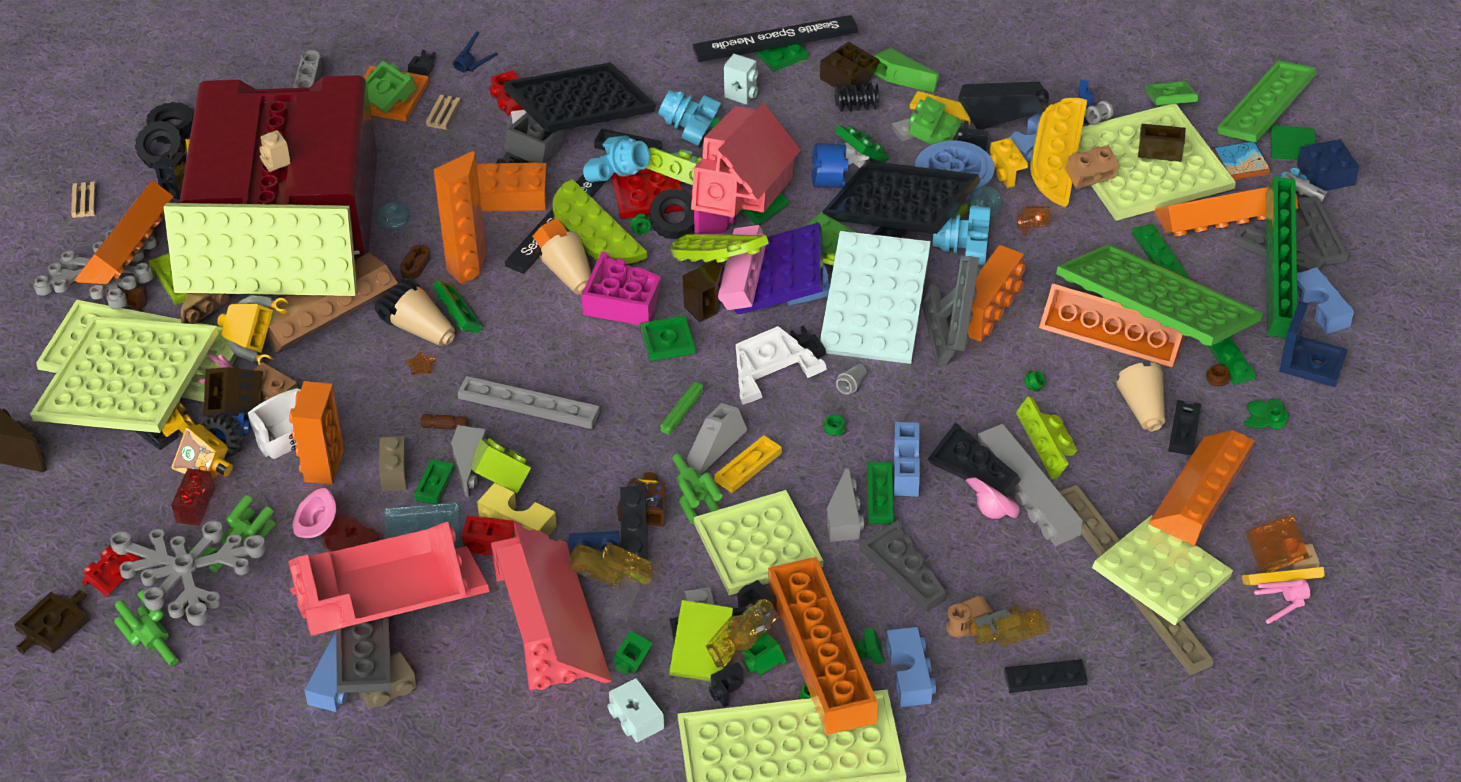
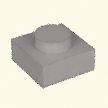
[892,118,914,141]
[685,587,714,605]

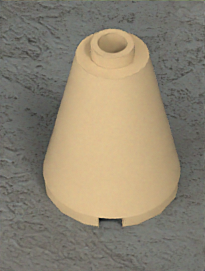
[540,231,591,295]
[390,287,455,347]
[1115,362,1165,432]

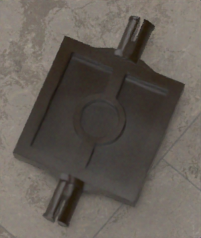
[14,589,89,654]

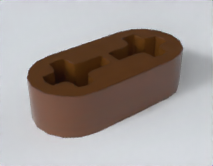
[400,244,430,279]

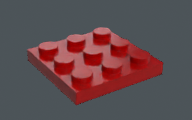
[611,168,684,219]

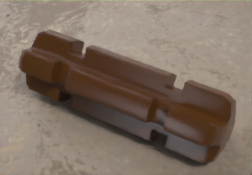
[421,414,468,430]

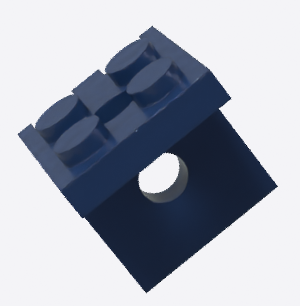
[1279,301,1348,387]

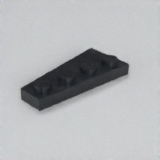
[928,422,1020,497]

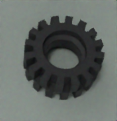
[201,414,245,459]

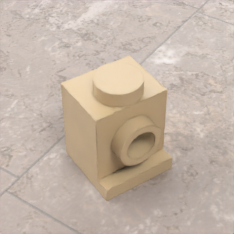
[260,130,291,172]

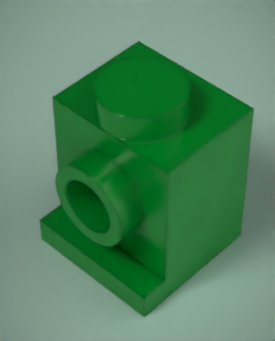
[612,630,653,675]
[741,633,787,676]

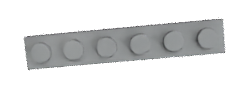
[458,376,600,429]

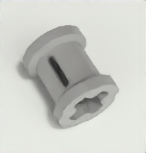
[1085,100,1113,125]

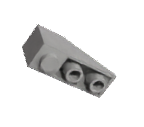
[685,403,747,474]
[451,425,488,497]
[826,468,864,542]

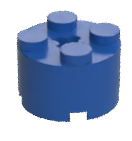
[812,143,848,188]

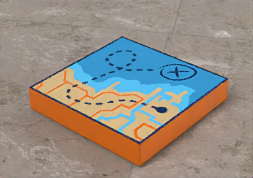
[1213,141,1270,180]

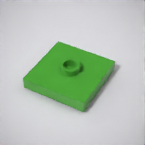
[1145,81,1198,105]

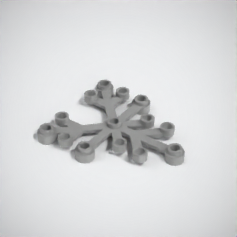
[33,227,157,309]
[110,521,266,626]

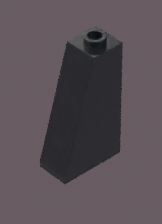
[958,82,1049,130]

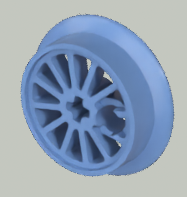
[915,141,995,200]

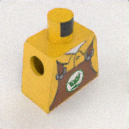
[172,424,233,480]

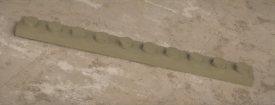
[1059,485,1214,676]

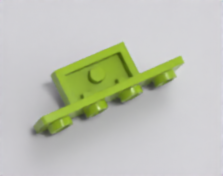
[646,147,703,185]
[1016,397,1078,479]

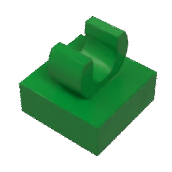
[854,628,885,664]

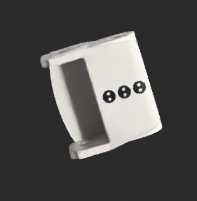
[248,388,301,459]

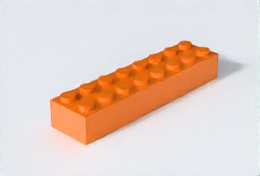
[768,557,878,735]

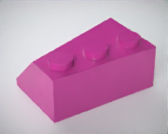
[582,251,661,325]

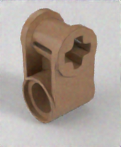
[946,596,995,637]

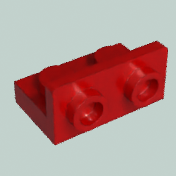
[82,545,142,597]

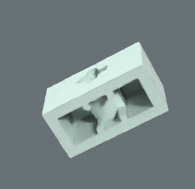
[724,54,758,104]
[608,678,664,742]

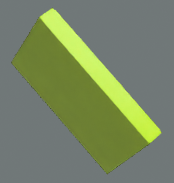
[669,600,733,681]

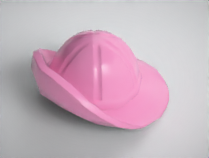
[966,478,1020,519]
[293,488,336,538]

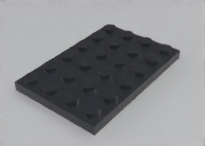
[503,62,656,133]
[822,161,980,234]

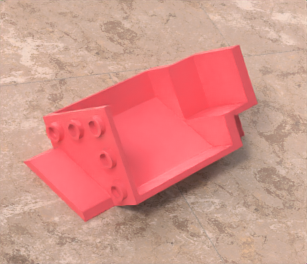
[691,102,801,217]
[491,521,612,690]
[288,522,489,636]

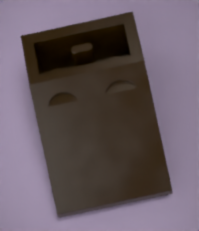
[0,408,46,472]

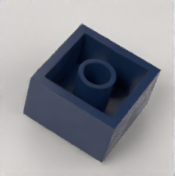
[1297,139,1359,191]

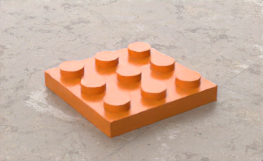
[364,66,430,122]

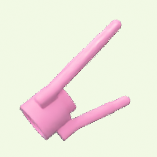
[1254,579,1310,624]

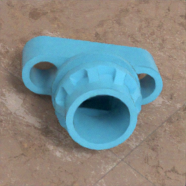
[658,90,721,147]
[583,136,650,182]
[933,206,991,265]

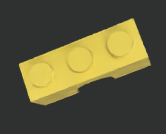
[477,483,557,536]

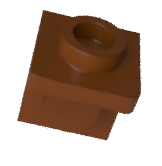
[118,273,147,311]

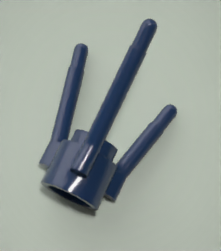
[453,31,498,73]

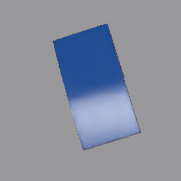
[1078,80,1096,124]

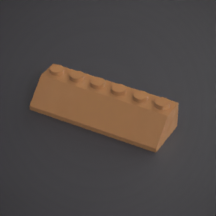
[266,253,398,353]

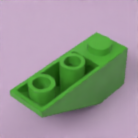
[873,48,939,92]

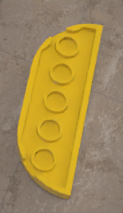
[1030,98,1087,207]

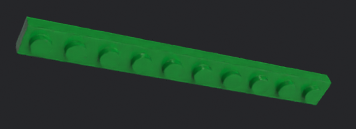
[1132,223,1256,385]

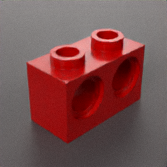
[489,70,524,116]
[461,515,515,556]

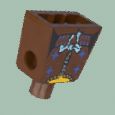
[617,472,666,527]

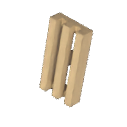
[426,95,461,130]
[71,181,96,218]

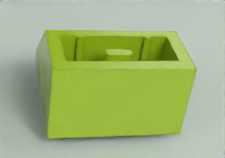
[470,438,531,494]

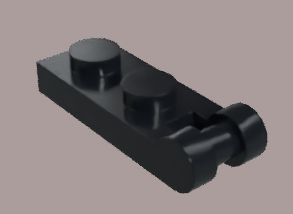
[1168,400,1201,455]

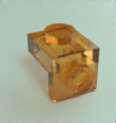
[1017,206,1050,236]

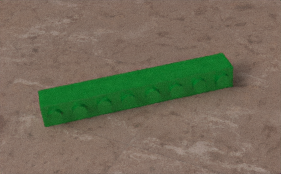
[1266,176,1297,339]

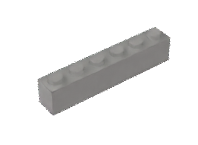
[977,424,1083,546]

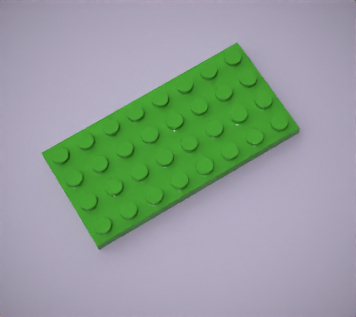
[1056,244,1263,346]

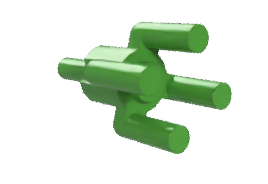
[672,453,722,525]
[209,495,276,573]
[114,589,179,666]

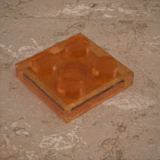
[1245,514,1309,573]

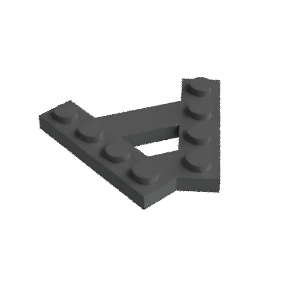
[1233,196,1348,272]
[921,256,980,366]

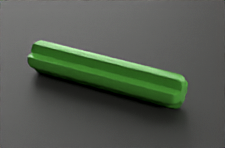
[660,381,704,435]

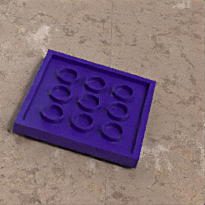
[734,222,823,314]

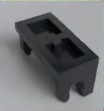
[154,151,186,200]

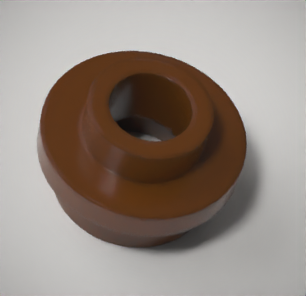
[1206,364,1230,386]

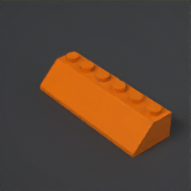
[434,151,487,284]
[75,180,174,284]
[1154,187,1298,237]
[1039,284,1186,368]
[1149,430,1255,546]

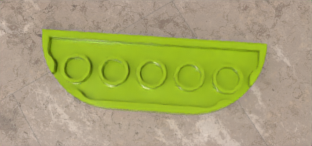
[553,179,647,264]
[670,234,769,262]

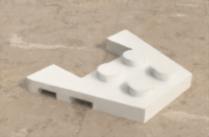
[736,326,827,405]

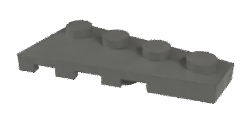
[860,520,946,611]

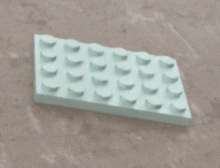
[820,231,930,364]

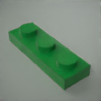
[433,280,483,333]
[867,462,893,524]

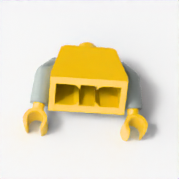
[217,295,289,365]

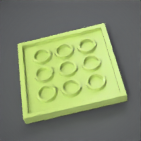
[694,490,823,595]
[1092,515,1233,625]

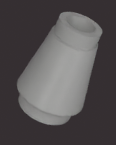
[836,364,867,395]

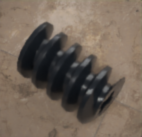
[835,83,879,112]
[374,277,421,326]

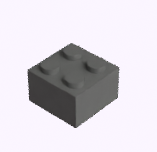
[504,112,565,163]

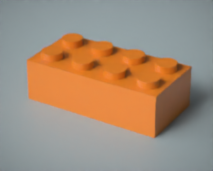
[477,163,548,211]
[968,245,1026,342]
[289,381,344,485]

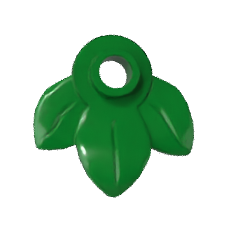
[1243,398,1289,429]

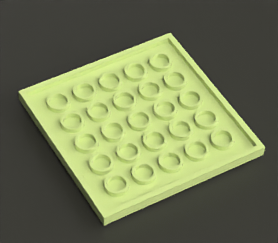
[1078,104,1236,221]
[30,316,219,433]

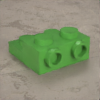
[365,61,417,114]
[908,96,962,145]

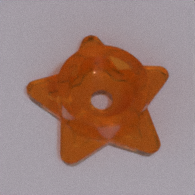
[405,352,436,375]

